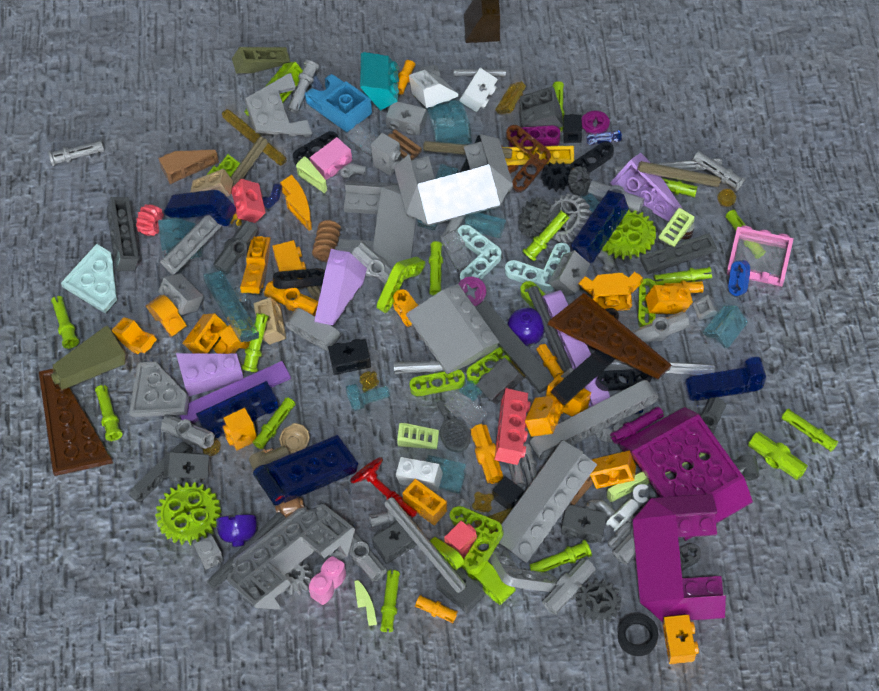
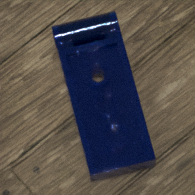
[253,435,358,505]

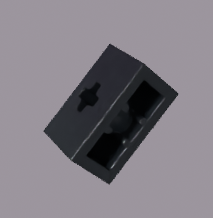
[328,339,371,375]

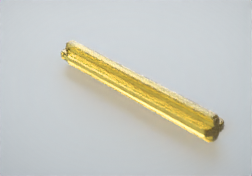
[222,109,287,166]

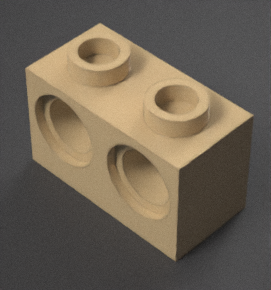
[190,168,233,207]
[254,297,287,345]

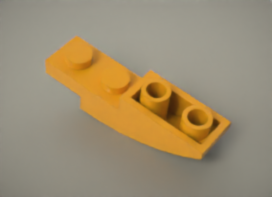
[240,236,271,294]

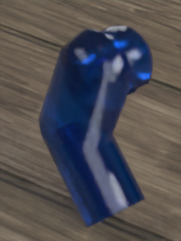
[262,184,282,208]

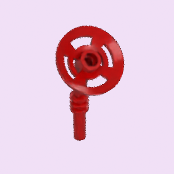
[350,457,417,518]

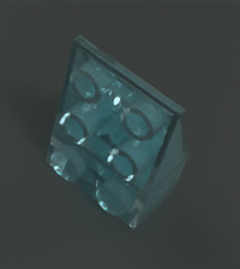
[427,100,472,144]

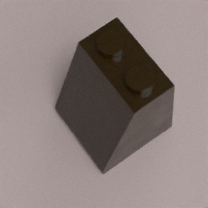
[464,0,500,43]

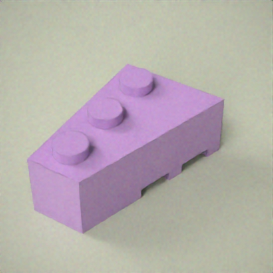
[176,353,243,396]

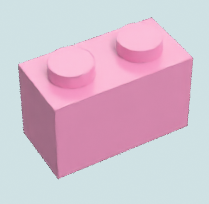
[310,137,352,180]

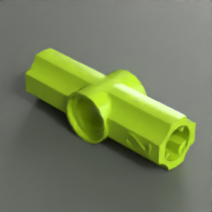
[748,432,808,480]

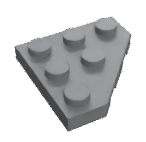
[129,362,189,417]

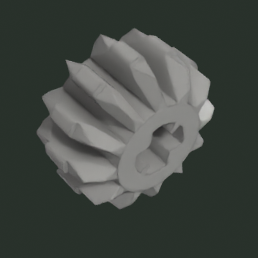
[284,562,313,595]

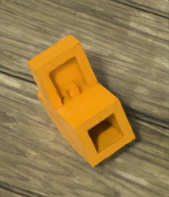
[145,295,187,337]
[111,317,157,355]
[213,321,253,354]

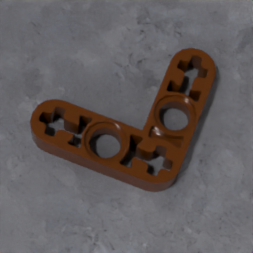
[505,125,551,193]

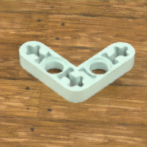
[457,225,502,288]
[505,243,570,291]

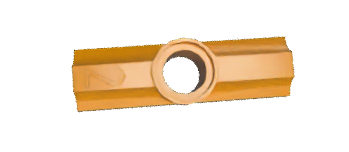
[264,281,319,316]
[470,424,503,484]

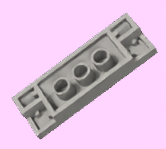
[496,440,597,563]

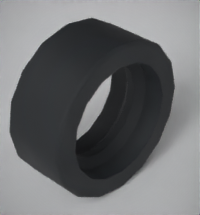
[618,614,658,656]

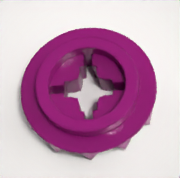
[582,110,610,136]
[458,277,486,306]

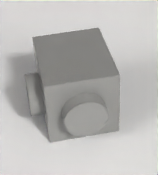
[193,535,224,570]

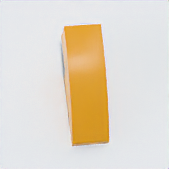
[280,175,312,231]

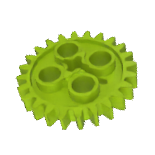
[595,209,656,260]
[155,482,222,545]

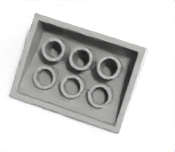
[406,284,499,374]

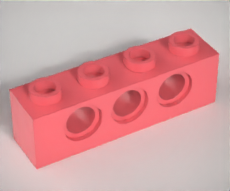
[494,388,530,465]

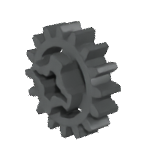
[518,197,551,238]
[576,579,622,625]

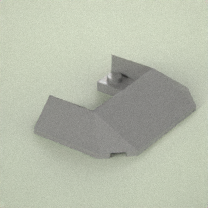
[394,134,513,226]
[335,180,416,277]
[227,504,355,609]

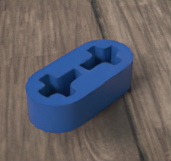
[728,260,750,296]

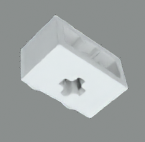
[459,68,498,113]
[396,457,443,491]

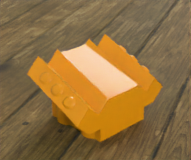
[578,272,643,311]

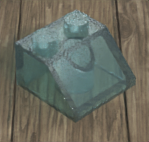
[158,217,202,258]

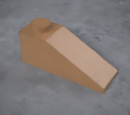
[158,150,219,184]

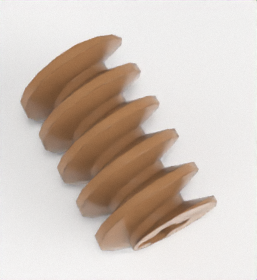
[312,220,341,263]

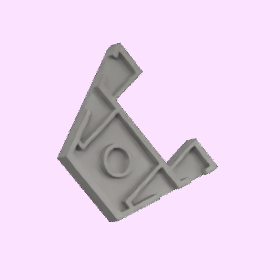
[245,73,312,137]

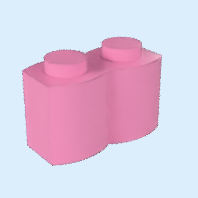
[309,556,346,605]

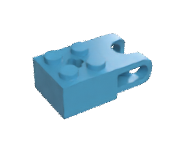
[305,74,372,132]

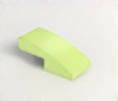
[354,580,377,626]

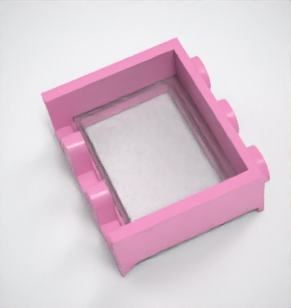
[727,226,794,287]

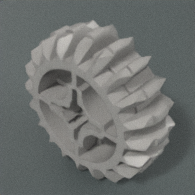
[546,194,592,244]

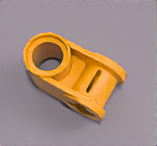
[393,289,419,327]

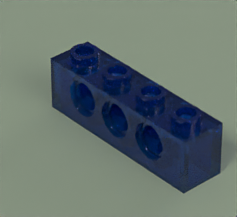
[571,190,629,263]
[196,381,279,439]

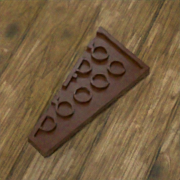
[548,293,672,379]
[39,369,113,476]

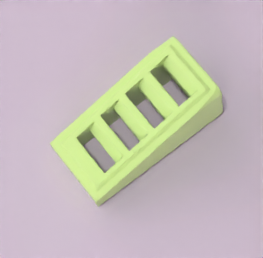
[296,156,327,193]
[658,208,695,248]
[397,423,439,449]

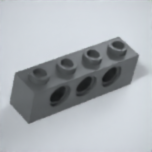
[106,197,139,271]

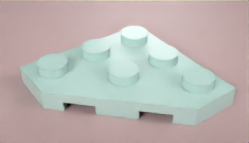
[61,244,117,313]

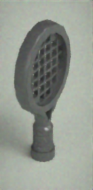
[437,400,471,453]

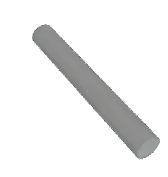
[454,69,506,76]

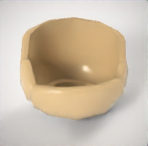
[279,423,310,455]

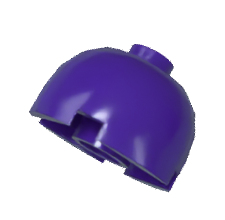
[507,307,545,346]
[216,515,257,547]

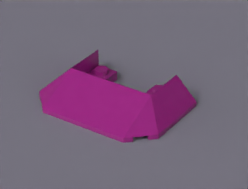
[632,494,726,622]

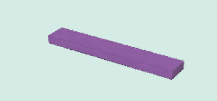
[179,361,291,424]

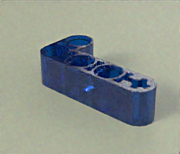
[164,190,236,226]
[685,357,766,401]

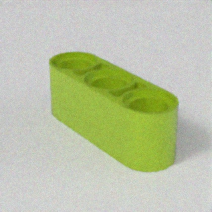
[461,555,516,605]

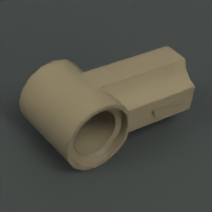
[249,445,292,477]

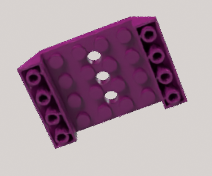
[619,407,753,541]

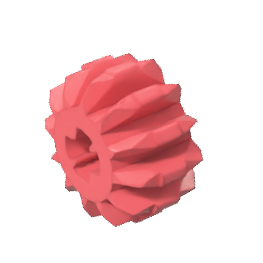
[136,204,164,236]

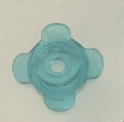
[459,381,482,402]

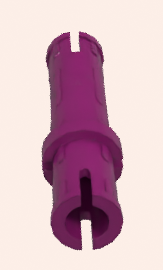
[610,406,664,444]

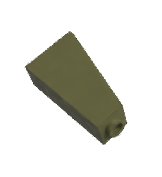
[51,326,125,390]

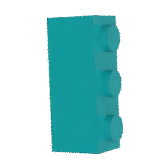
[360,52,399,111]

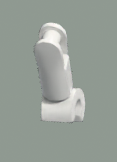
[606,484,649,533]

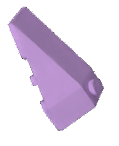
[610,153,683,222]
[314,249,367,325]

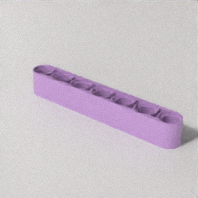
[542,290,610,407]

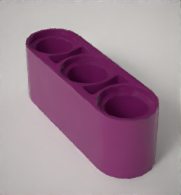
[508,125,561,147]

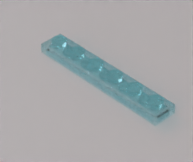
[203,271,259,343]

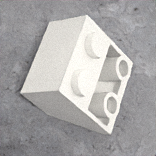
[409,70,458,108]

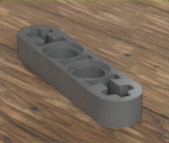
[129,442,192,503]

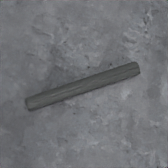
[528,286,572,373]
[207,512,286,589]

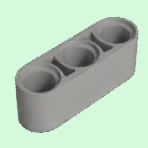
[285,308,341,351]

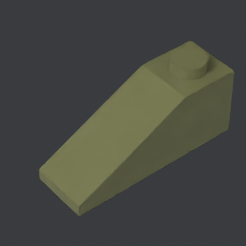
[232,47,290,73]

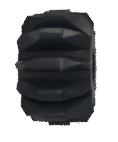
[541,160,570,192]

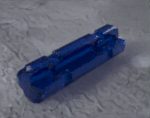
[586,131,622,145]

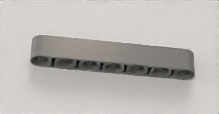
[529,380,658,460]

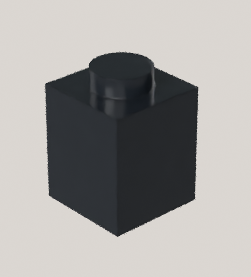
[563,114,582,143]
[492,476,524,512]

